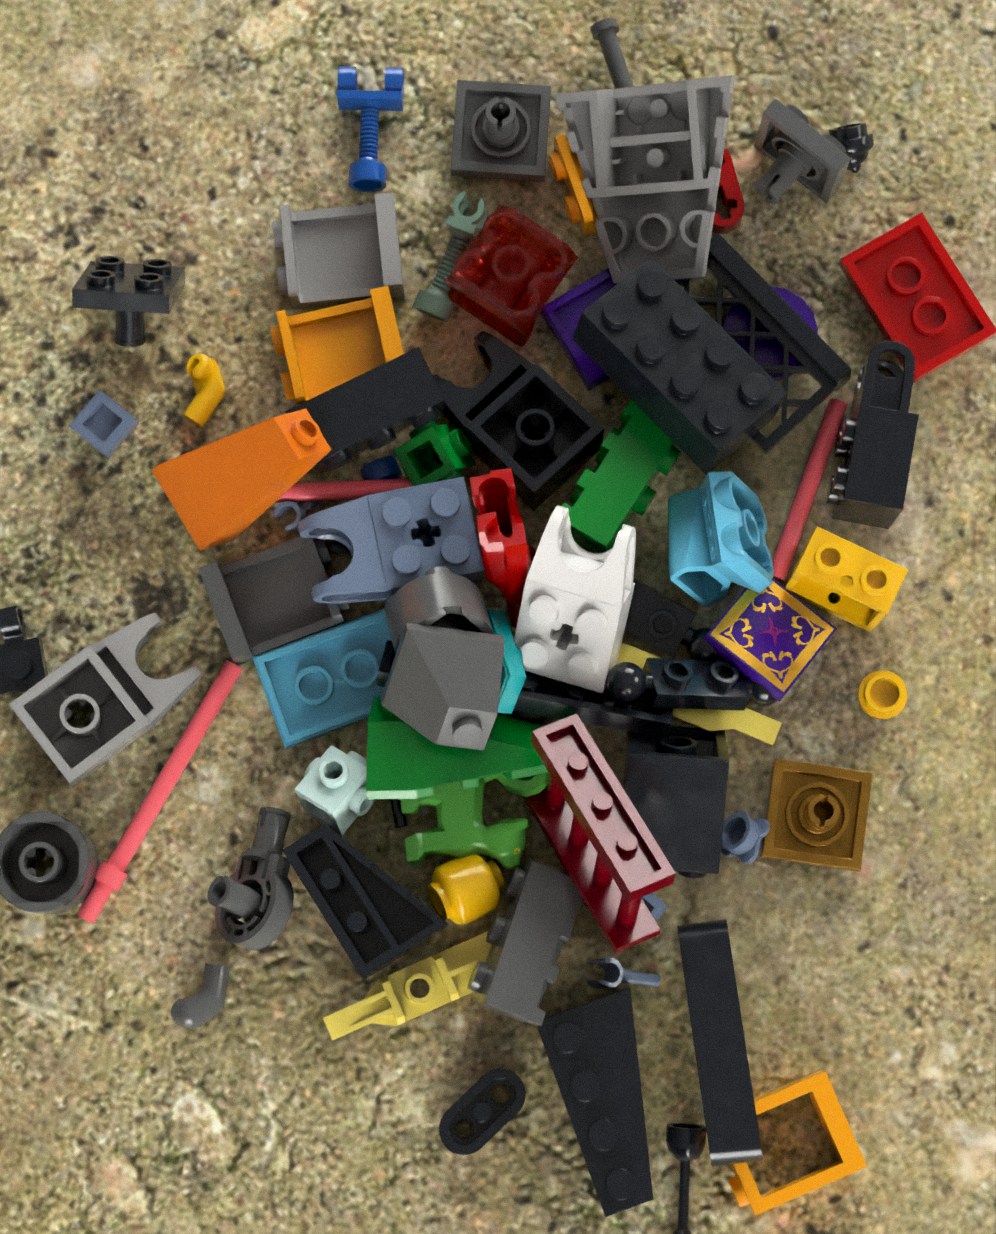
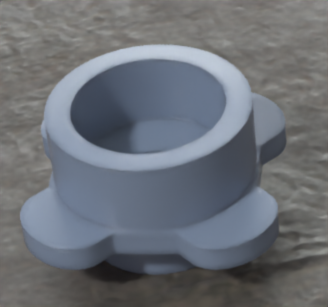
[721,811,770,864]

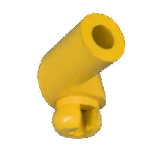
[182,353,226,428]

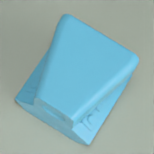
[668,471,774,607]

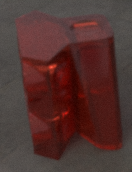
[445,205,578,347]

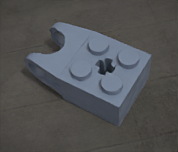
[297,477,485,604]

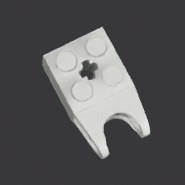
[514,505,636,693]

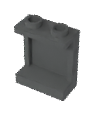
[198,536,350,665]

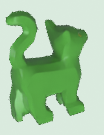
[400,772,550,868]

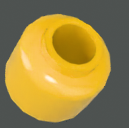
[427,854,504,925]

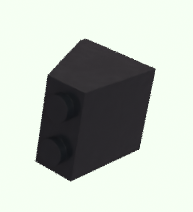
[623,726,729,878]

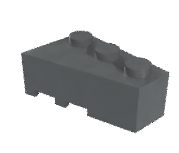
[468,861,582,1026]

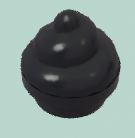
[829,123,874,173]

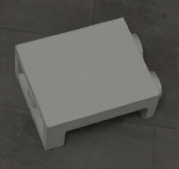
[272,192,405,309]

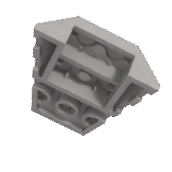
[554,75,735,283]

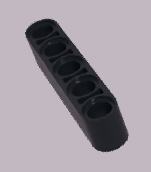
[677,919,763,1167]

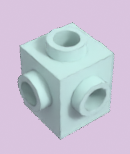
[295,745,375,835]

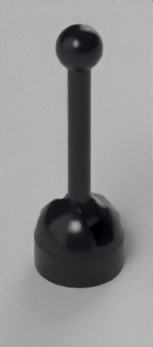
[666,1123,707,1234]

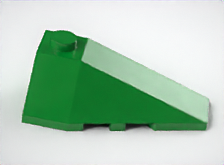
[366,696,548,800]

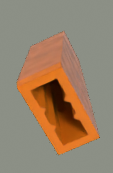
[152,409,331,551]

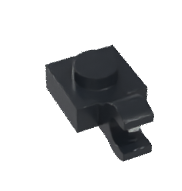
[0,606,48,696]

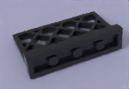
[674,233,851,454]

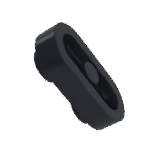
[439,1068,526,1155]

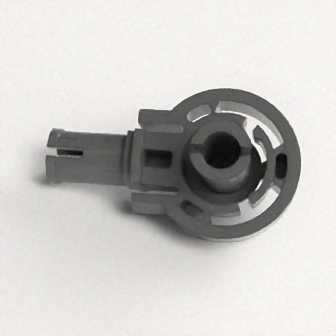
[207,807,294,951]

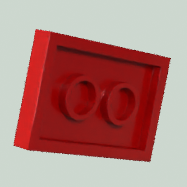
[838,212,996,383]

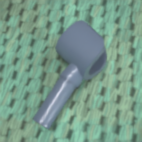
[273,501,323,532]
[587,958,660,989]

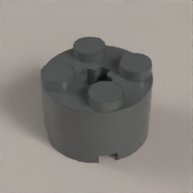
[384,566,494,655]
[0,812,99,915]

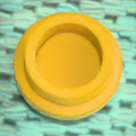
[858,670,907,719]

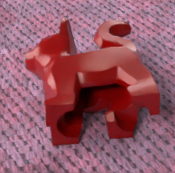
[470,468,536,629]

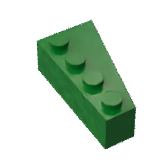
[562,399,681,553]

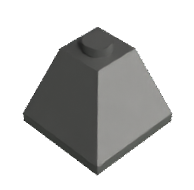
[381,623,505,750]

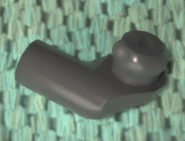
[171,963,230,1029]

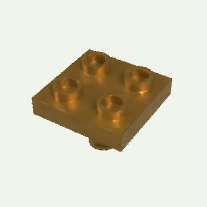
[761,759,873,872]

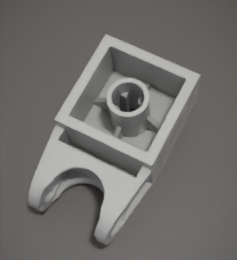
[9,613,203,787]

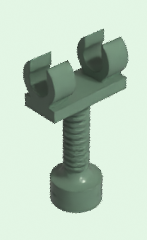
[412,191,489,322]

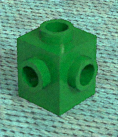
[394,422,476,486]

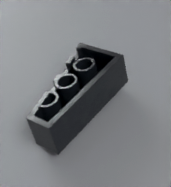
[536,987,653,1217]

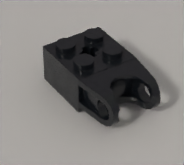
[433,331,604,511]
[826,341,919,529]

